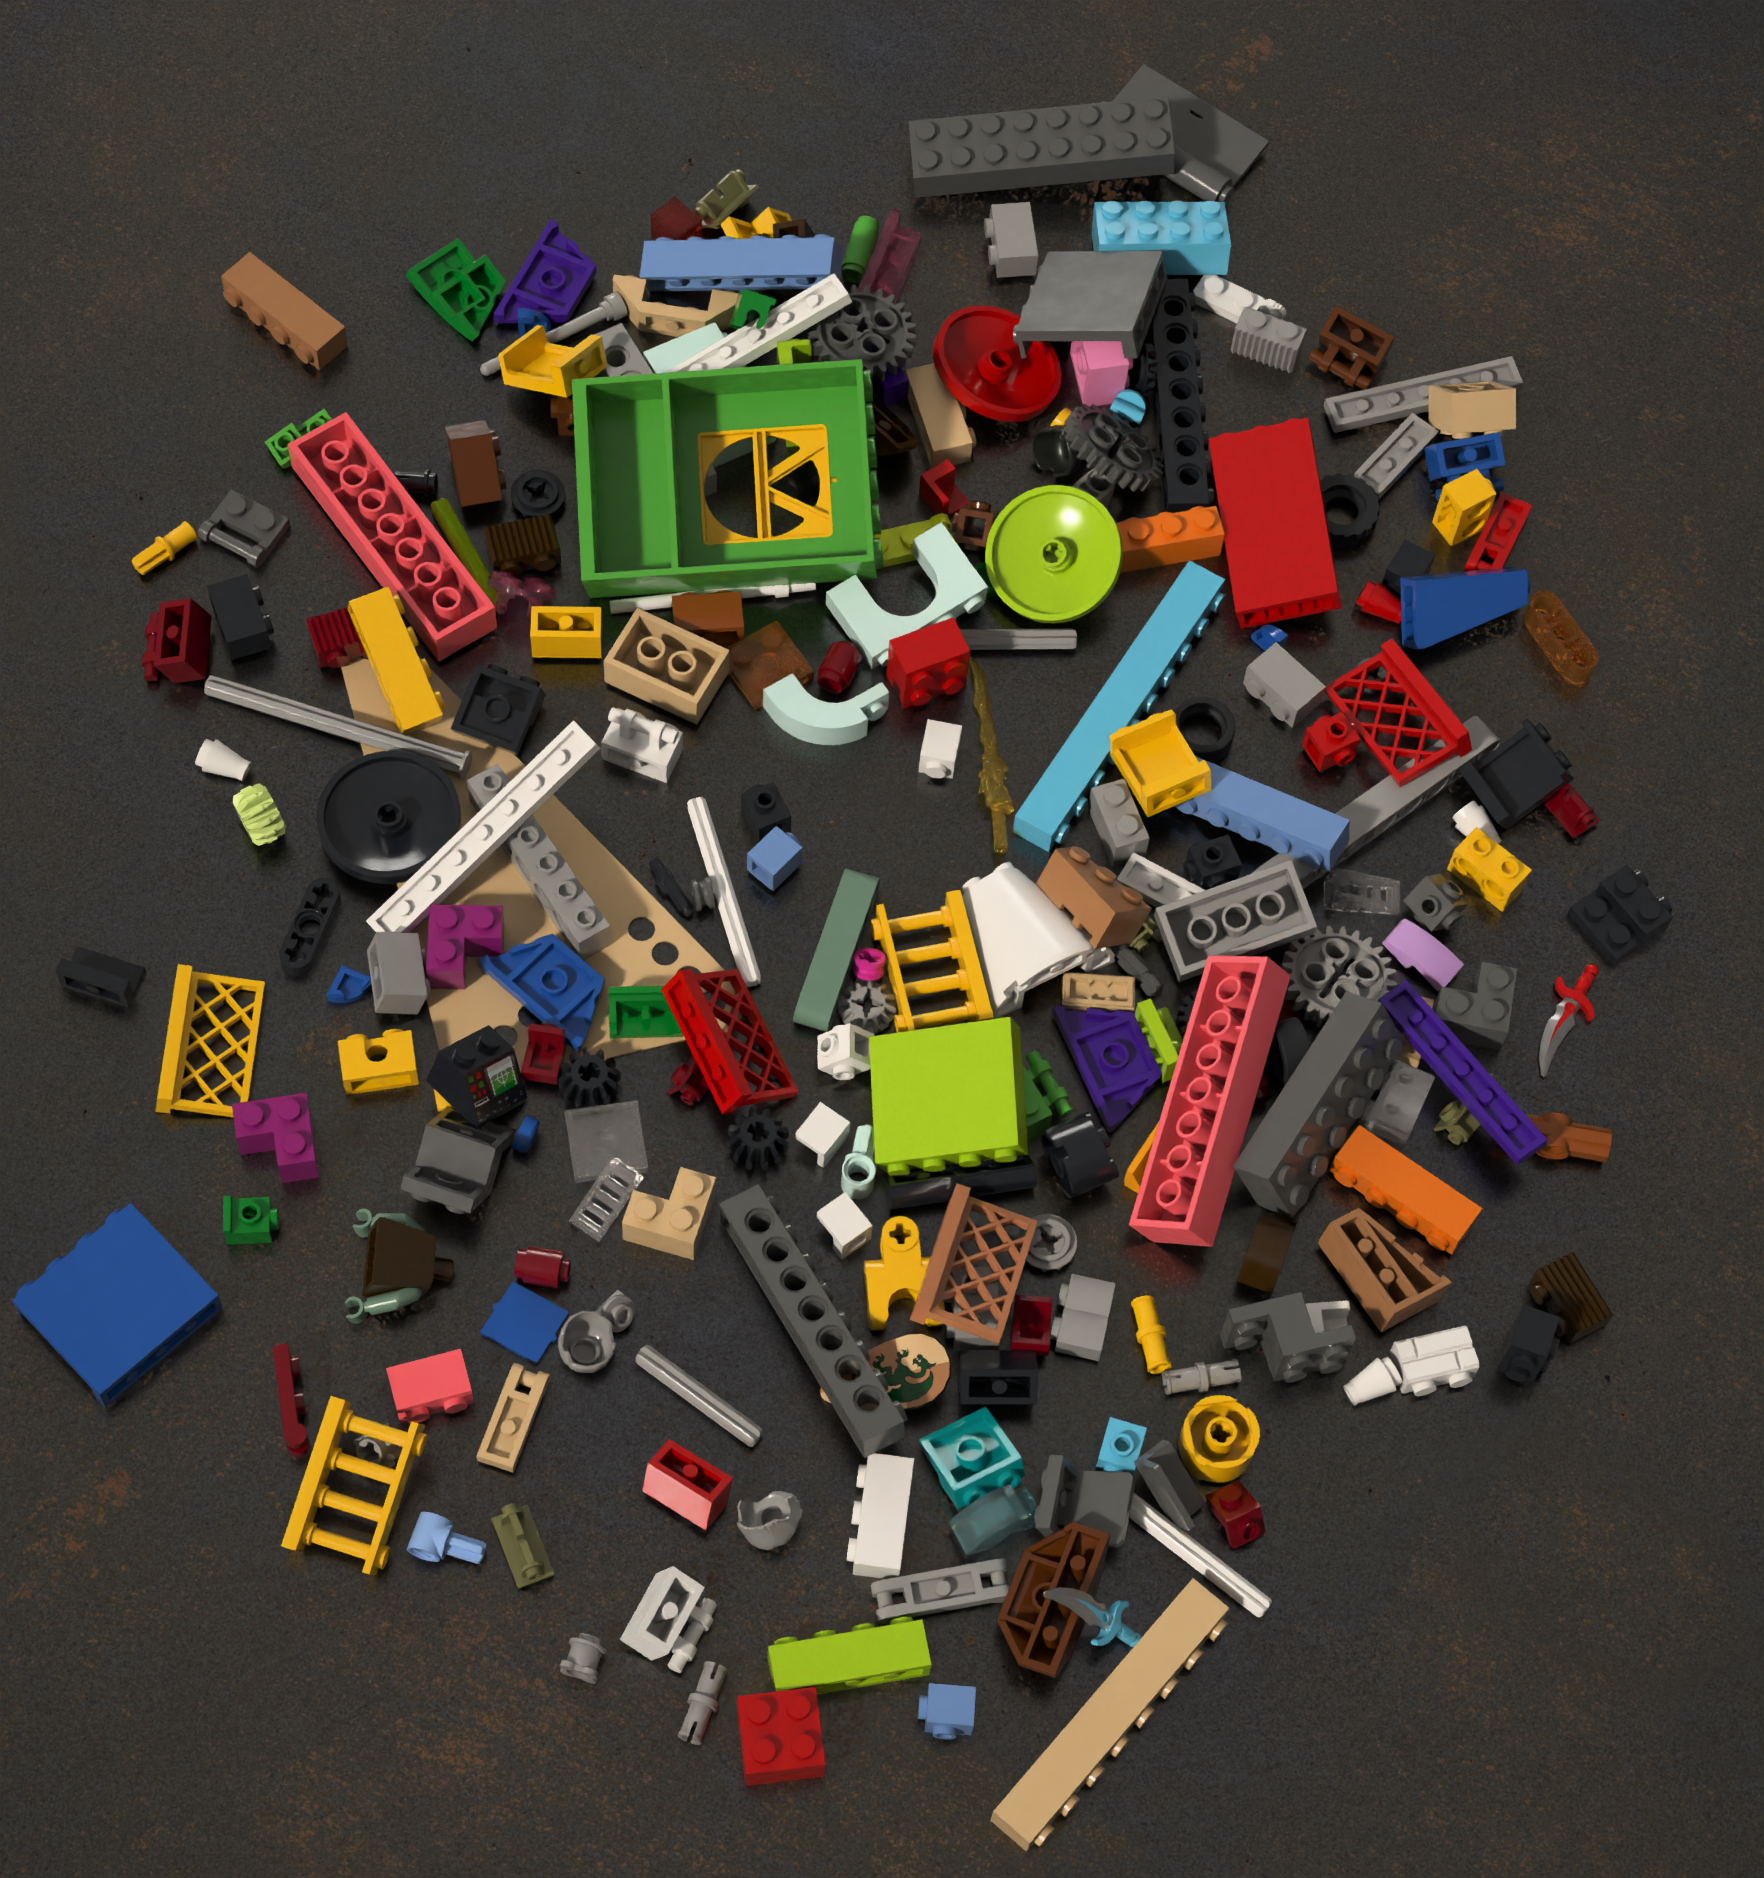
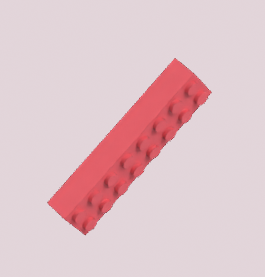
[288,412,497,662]
[1129,956,1291,1247]

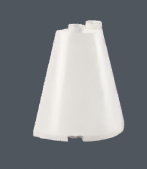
[962,862,1115,1019]

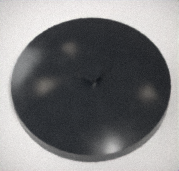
[317,751,461,884]

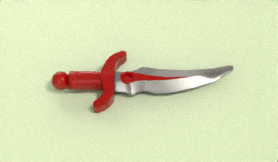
[1539,964,1599,1078]

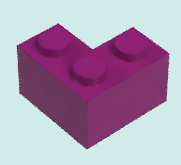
[426,904,505,989]
[232,1093,319,1183]

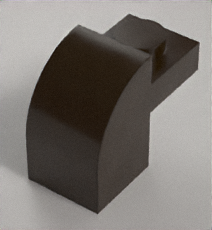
[1237,1211,1297,1294]

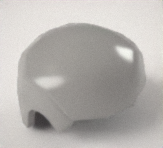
[558,1311,616,1373]

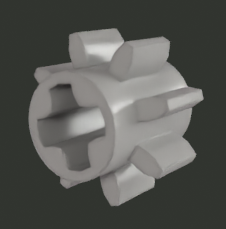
[353,1423,402,1468]

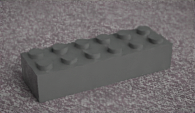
[1233,991,1405,1219]

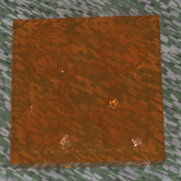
[726,620,814,710]

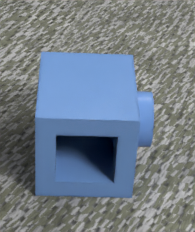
[747,826,803,891]
[918,1683,976,1740]

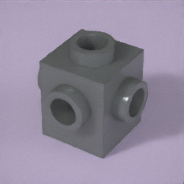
[1403,874,1468,931]

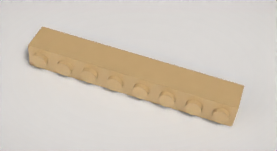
[990,1578,1229,1852]

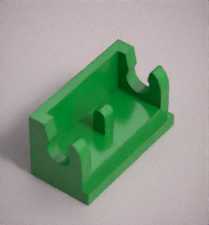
[728,289,777,329]
[609,986,683,1039]

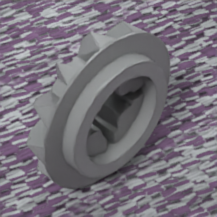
[838,980,896,1034]
[1018,1214,1077,1272]

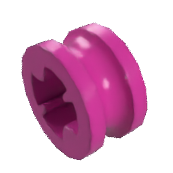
[852,948,886,981]

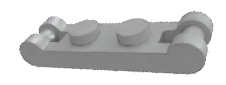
[870,1559,1010,1624]

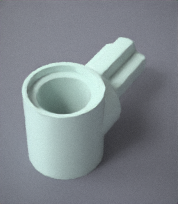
[841,1124,877,1199]

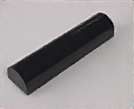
[884,1155,1037,1210]

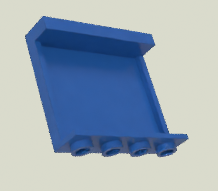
[12,1203,223,1407]

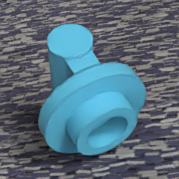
[1109,389,1146,424]

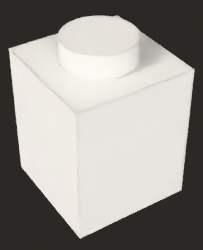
[918,719,962,779]

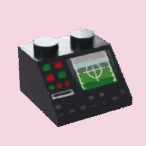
[426,1025,527,1129]

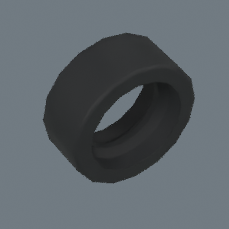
[1173,696,1236,763]
[1267,1017,1310,1089]

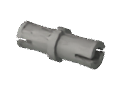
[1162,1359,1241,1395]
[677,1661,728,1745]

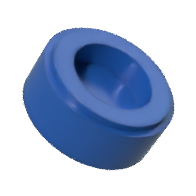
[512,1115,540,1154]

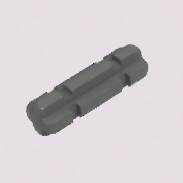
[1110,944,1164,996]

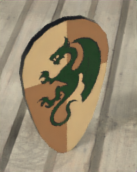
[820,1334,951,1411]

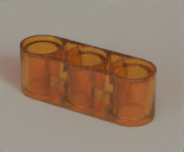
[1524,590,1599,687]

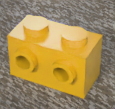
[530,606,602,658]

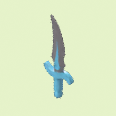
[1043,1587,1142,1647]

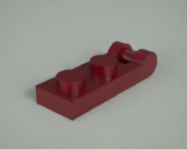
[273,1343,311,1457]

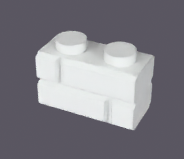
[1389,1325,1479,1396]

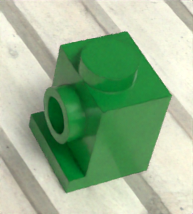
[223,1196,279,1245]

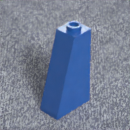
[1400,567,1531,650]

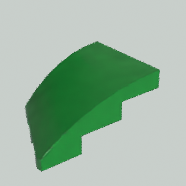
[405,238,506,342]

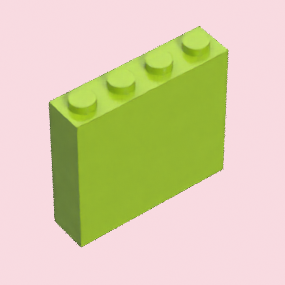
[869,1017,1028,1176]

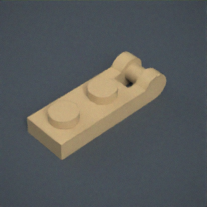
[476,1363,551,1473]

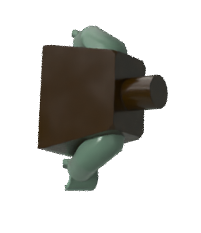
[345,1208,454,1324]

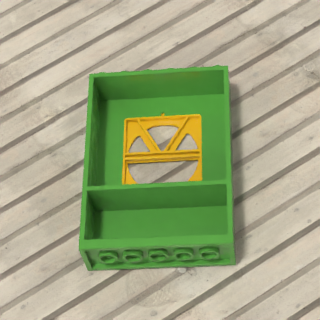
[572,359,883,598]

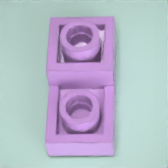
[1382,919,1464,991]

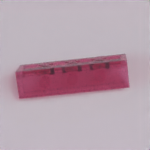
[850,208,922,327]

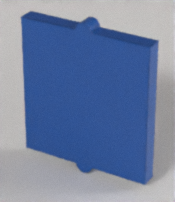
[480,1281,569,1365]

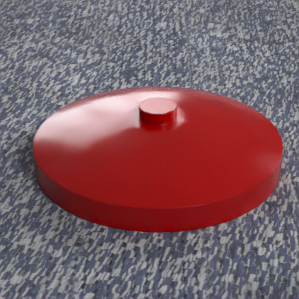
[933,305,1062,422]

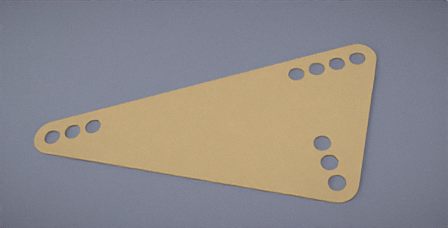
[341,656,743,1072]

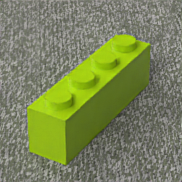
[767,1617,932,1695]

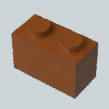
[672,590,744,646]

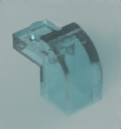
[949,1485,1037,1555]

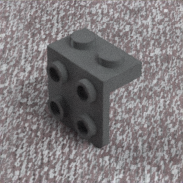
[1034,1455,1136,1548]

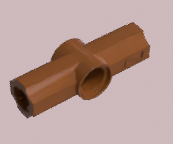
[1525,1112,1612,1162]

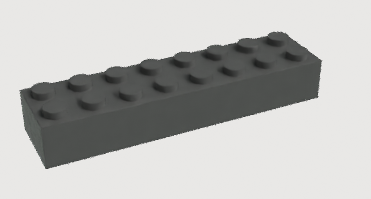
[909,96,1175,198]

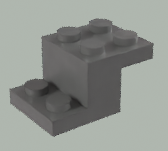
[400,1106,516,1214]
[1220,1292,1356,1383]

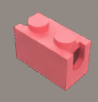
[386,1349,474,1423]

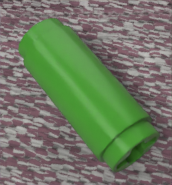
[841,216,880,283]

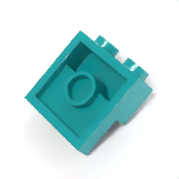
[919,1407,1025,1510]

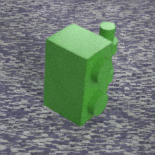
[1022,1050,1074,1142]

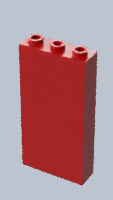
[1208,417,1342,629]

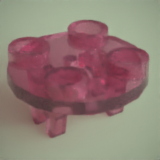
[487,570,556,619]

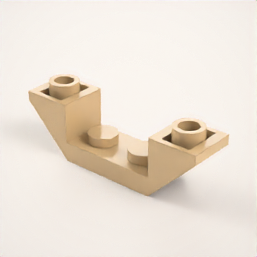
[613,274,739,337]

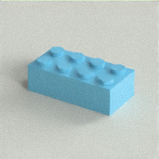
[1091,201,1231,275]

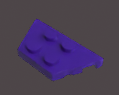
[494,219,597,323]
[1052,1006,1162,1133]

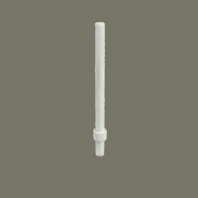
[609,583,816,614]

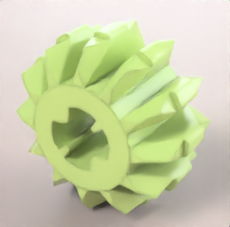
[232,784,286,846]

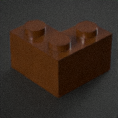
[445,420,507,507]

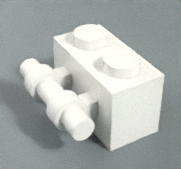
[601,707,683,783]
[620,1566,717,1673]

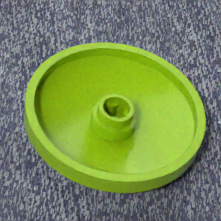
[985,485,1123,623]

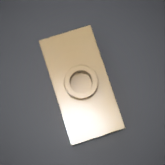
[1061,972,1135,1013]

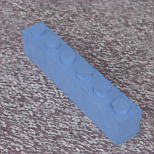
[639,234,843,291]
[1174,756,1350,872]

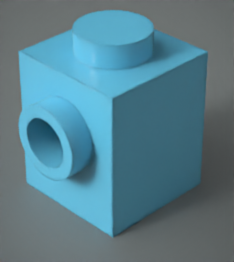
[1095,1417,1147,1476]

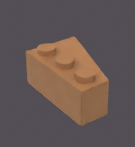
[1036,846,1152,949]
[1317,1208,1452,1332]

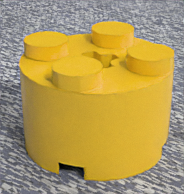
[1178,1395,1260,1483]

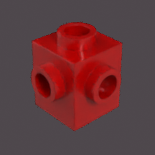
[1302,712,1360,772]

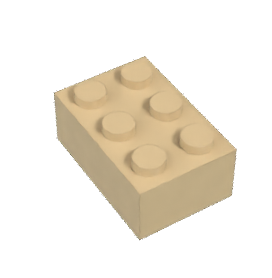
[604,608,730,725]

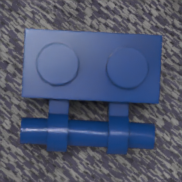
[1424,432,1506,502]

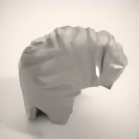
[737,1491,803,1550]

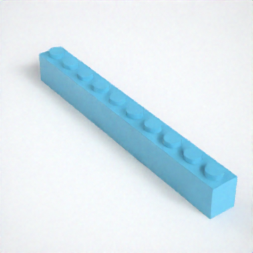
[1013,560,1226,852]

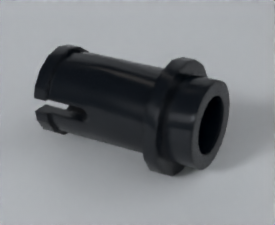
[394,470,438,497]

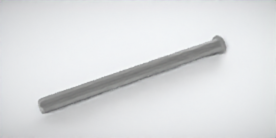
[204,675,472,779]

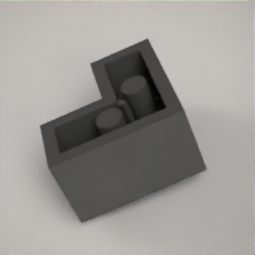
[1433,962,1517,1051]

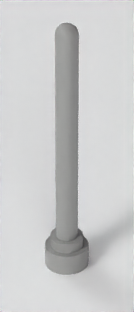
[480,291,628,376]

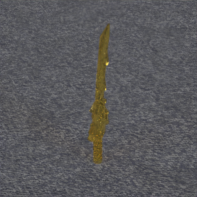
[969,656,1015,853]

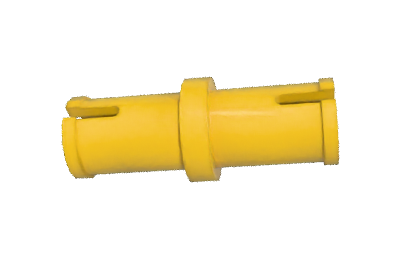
[1131,1295,1172,1374]

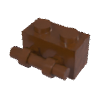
[1308,305,1394,390]

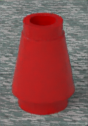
[1355,580,1401,624]

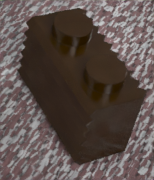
[484,514,561,578]
[1530,1252,1613,1344]

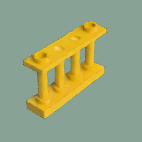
[870,890,994,1033]
[281,1396,427,1575]

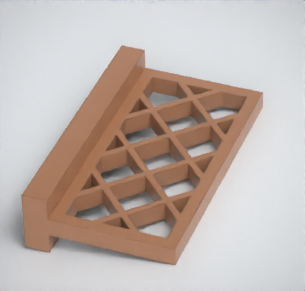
[910,1183,1038,1344]

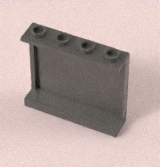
[1013,251,1167,358]

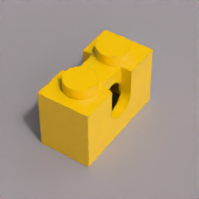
[338,1029,419,1095]

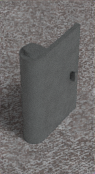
[1100,64,1269,204]

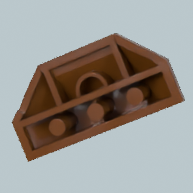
[997,1522,1110,1678]

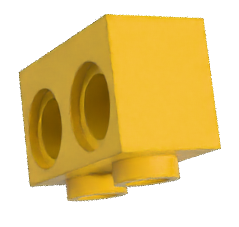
[1432,469,1496,547]
[1447,827,1532,912]

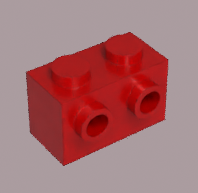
[642,1439,733,1530]

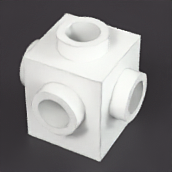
[817,1023,874,1080]

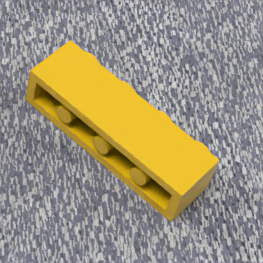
[348,586,446,735]

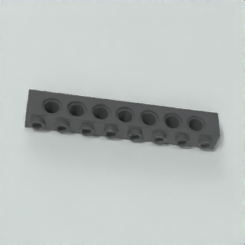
[719,1184,907,1458]

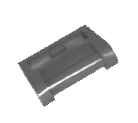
[197,489,290,568]

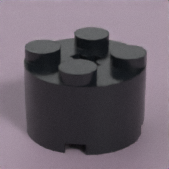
[1040,1112,1119,1199]

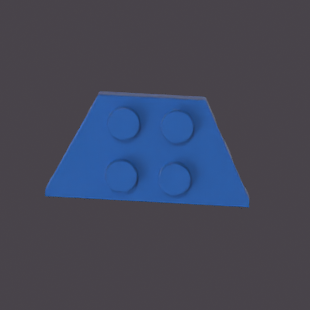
[478,934,605,1053]

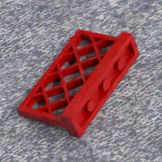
[1325,638,1472,787]
[661,969,799,1114]

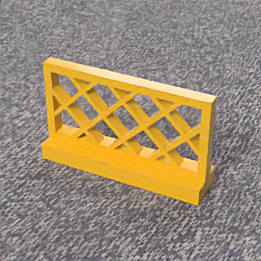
[156,964,265,1117]

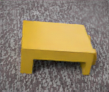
[498,325,608,398]
[1109,709,1212,817]

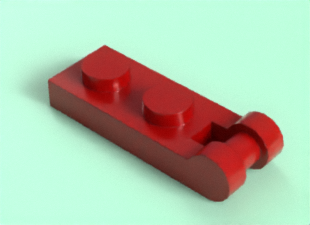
[1464,492,1533,571]

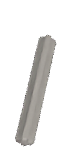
[960,628,1077,650]
[636,1345,763,1447]

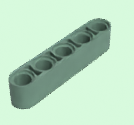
[793,868,880,1032]

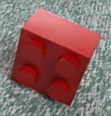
[886,618,970,709]
[737,1687,825,1786]

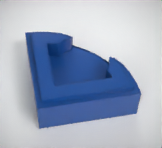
[517,308,552,337]
[1251,624,1288,651]
[326,965,372,1003]

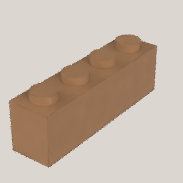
[221,252,348,370]

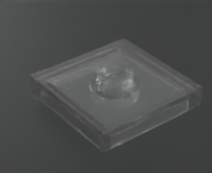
[564,1100,648,1183]

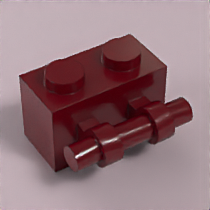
[142,598,212,683]

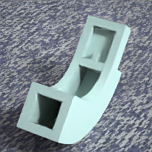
[763,673,890,745]

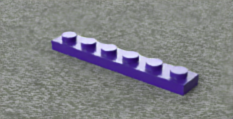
[1378,980,1548,1165]

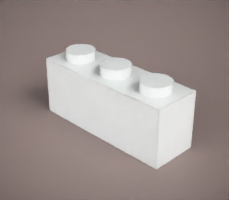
[846,1453,914,1579]

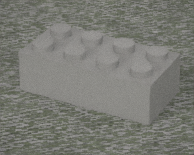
[1154,860,1317,982]

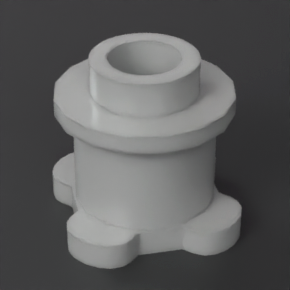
[560,1633,607,1684]

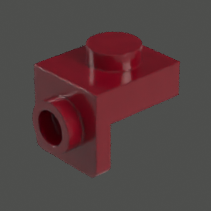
[521,1023,567,1085]
[1011,1295,1053,1356]
[1205,1480,1266,1549]

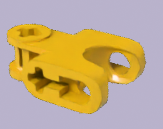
[864,1216,945,1331]

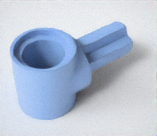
[407,1512,486,1564]

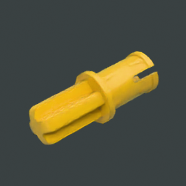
[132,521,198,575]

